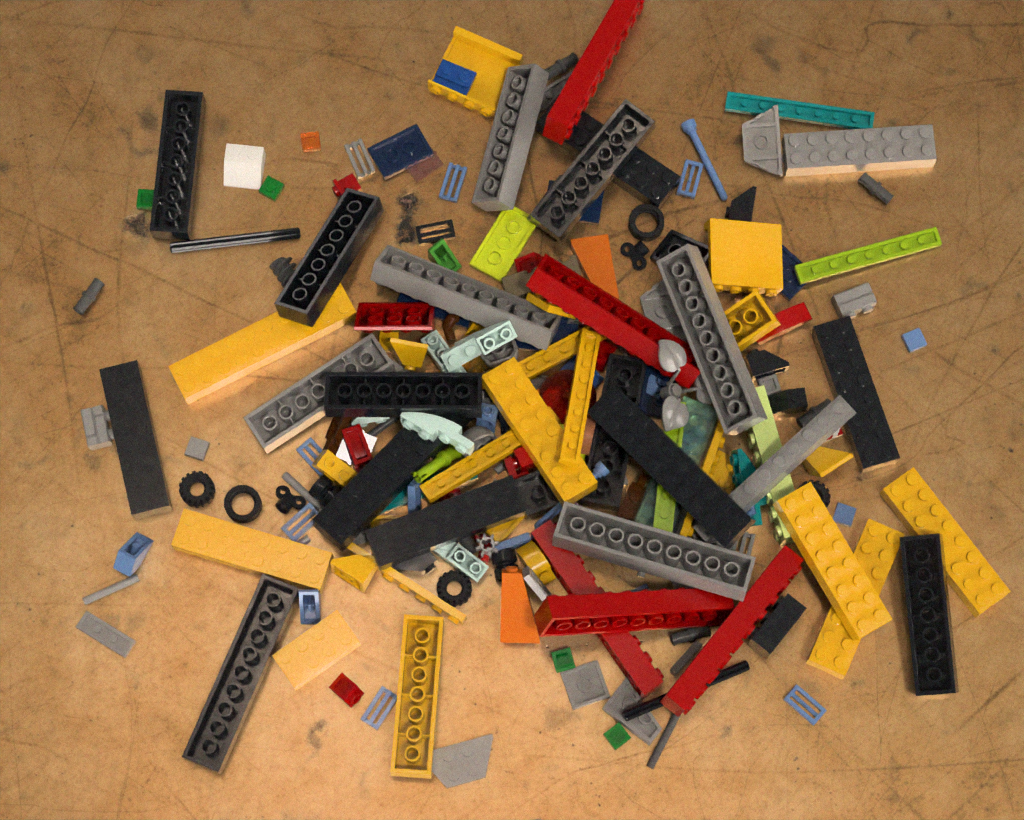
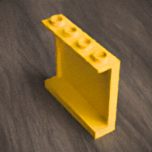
[427,26,523,118]
[704,218,783,297]

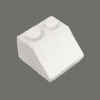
[224,143,266,190]

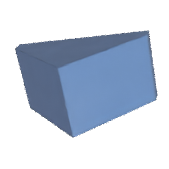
[298,589,321,624]

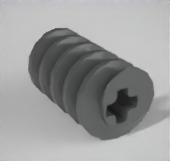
[270,257,296,288]

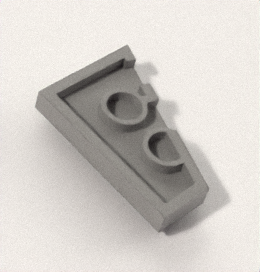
[602,677,662,746]

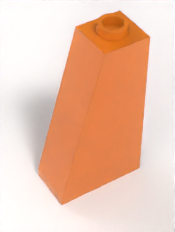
[570,234,619,300]
[500,566,540,644]

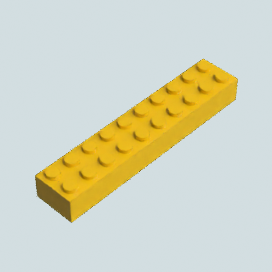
[168,282,357,405]

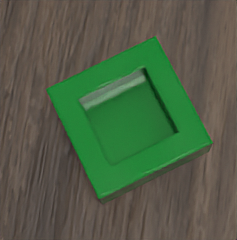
[258,175,285,201]
[136,189,154,210]
[551,647,576,673]
[603,722,631,751]

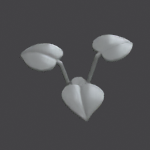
[658,339,712,432]

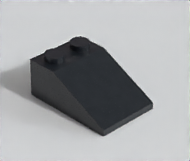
[650,229,709,273]

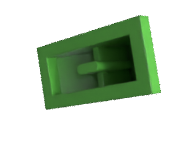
[428,238,462,272]

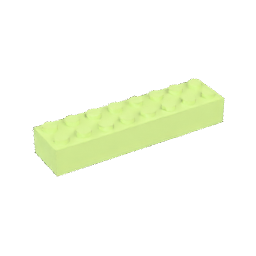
[744,385,795,546]

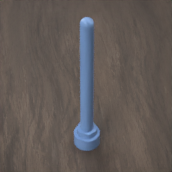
[681,119,728,201]
[534,461,610,529]

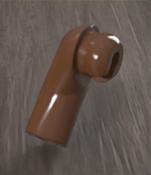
[442,313,460,341]

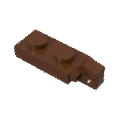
[323,417,353,455]
[616,474,648,522]

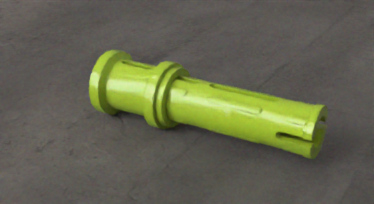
[413,444,462,483]

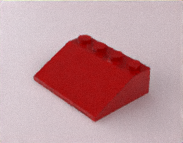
[354,302,435,333]

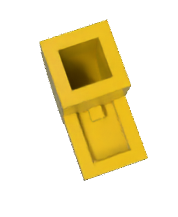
[515,540,556,585]

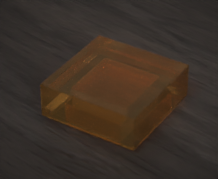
[300,131,321,153]

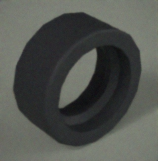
[628,204,664,242]
[224,485,262,523]

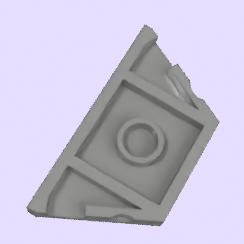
[742,105,783,177]
[640,280,688,343]
[432,734,493,788]

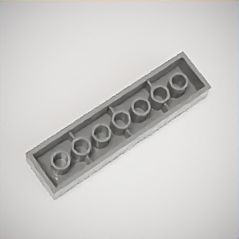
[471,64,549,212]
[781,124,937,177]
[243,333,395,454]

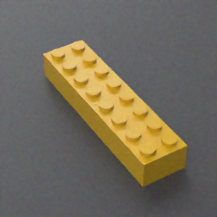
[482,357,598,507]
[880,467,1011,618]
[772,482,892,641]
[171,508,334,594]
[806,519,905,679]
[390,614,444,779]

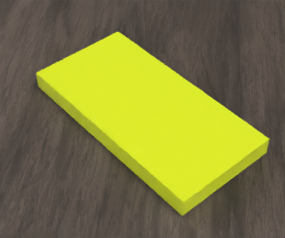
[469,206,537,284]

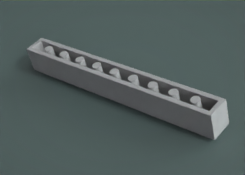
[693,395,856,544]

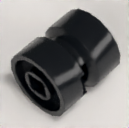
[309,475,342,507]
[491,549,519,582]

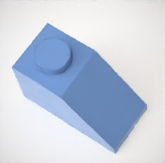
[113,532,153,577]

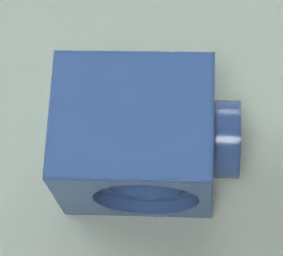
[476,403,499,434]

